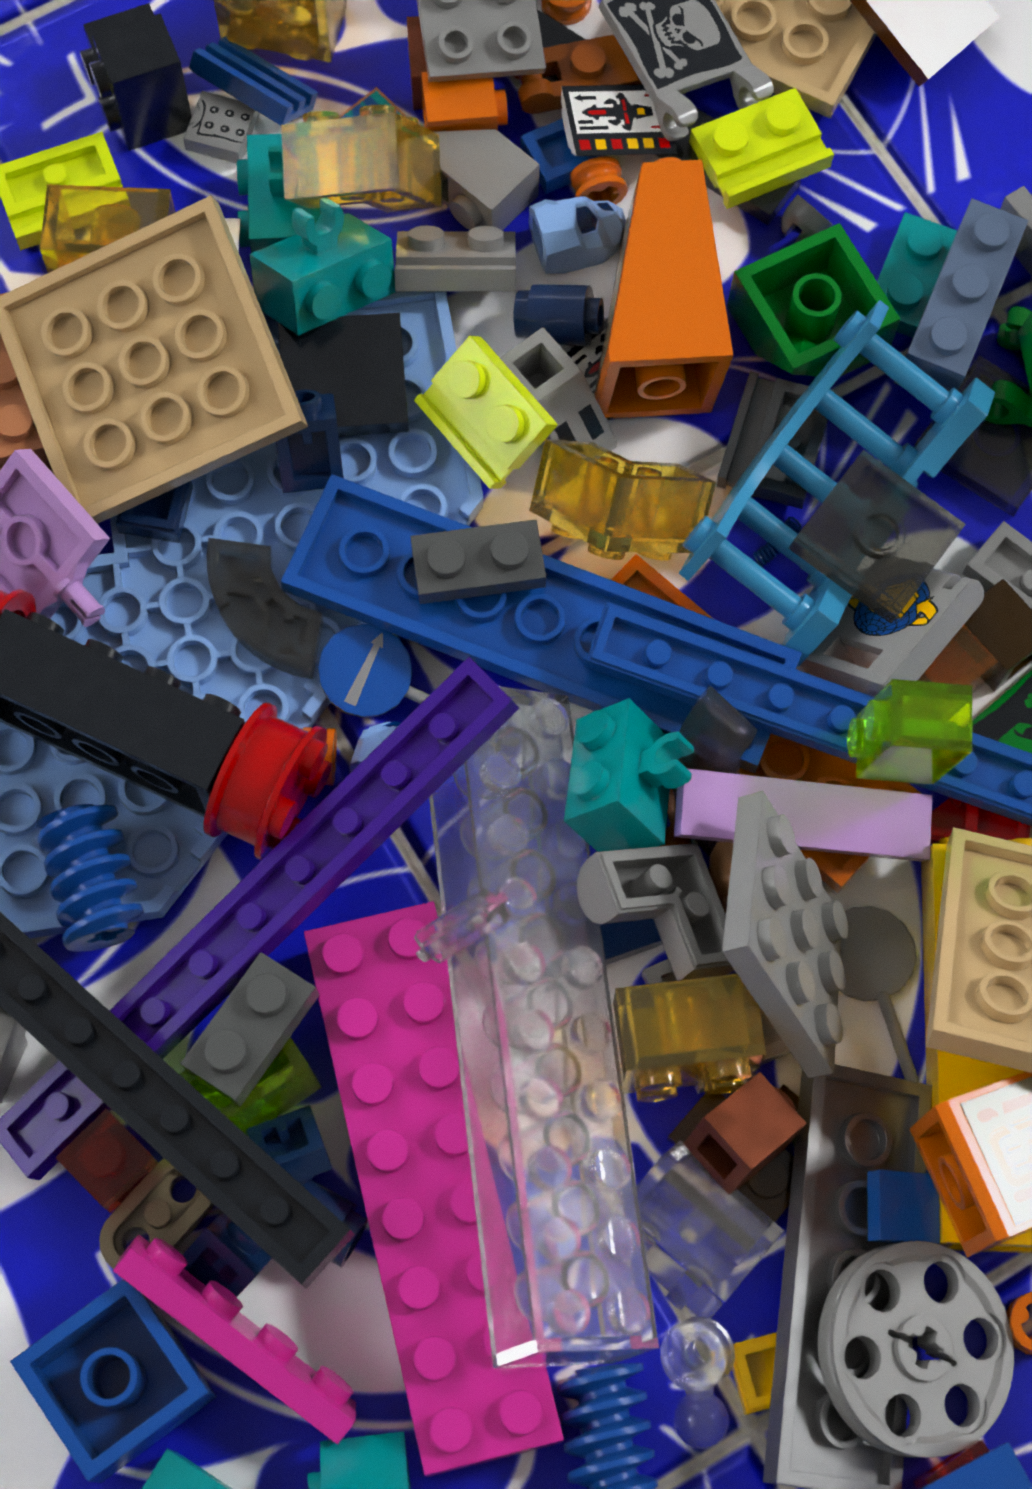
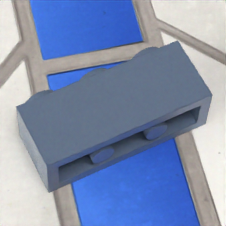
[894,198,1029,391]

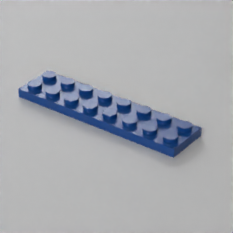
[280,474,802,774]

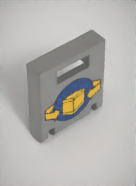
[800,555,984,705]

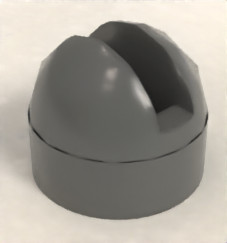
[780,194,833,243]

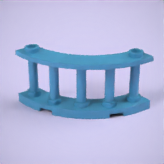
[678,300,995,667]

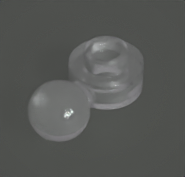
[660,1316,735,1449]

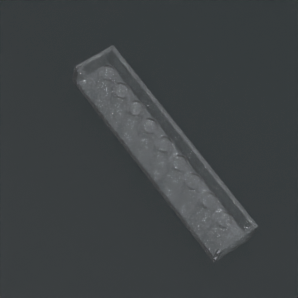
[429,686,659,1368]

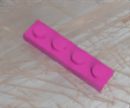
[113,1234,356,1445]

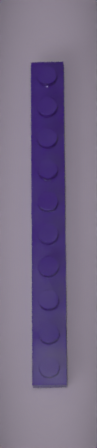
[0,657,520,1181]

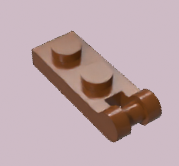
[513,34,642,114]

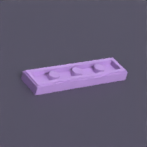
[674,769,932,862]

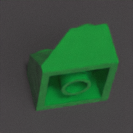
[727,223,900,376]

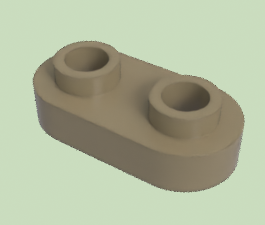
[99,1158,214,1269]

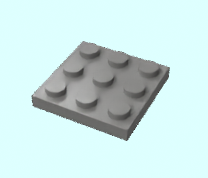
[722,791,849,1078]

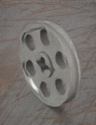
[818,1241,1014,1458]

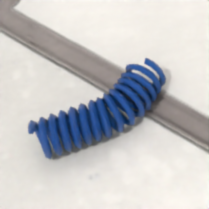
[753,517,801,568]

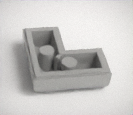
[577,843,734,987]

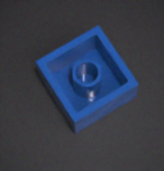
[10,1279,217,1483]

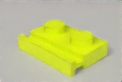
[689,88,834,209]
[0,132,132,250]
[414,335,558,489]

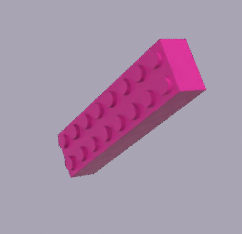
[304,901,564,1477]

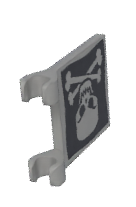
[598,0,774,141]

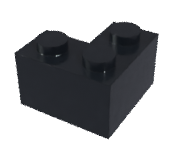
[80,3,192,151]

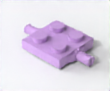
[0,449,110,627]

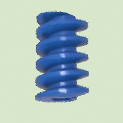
[36,804,144,952]
[557,1363,659,1489]

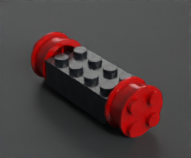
[0,589,332,860]

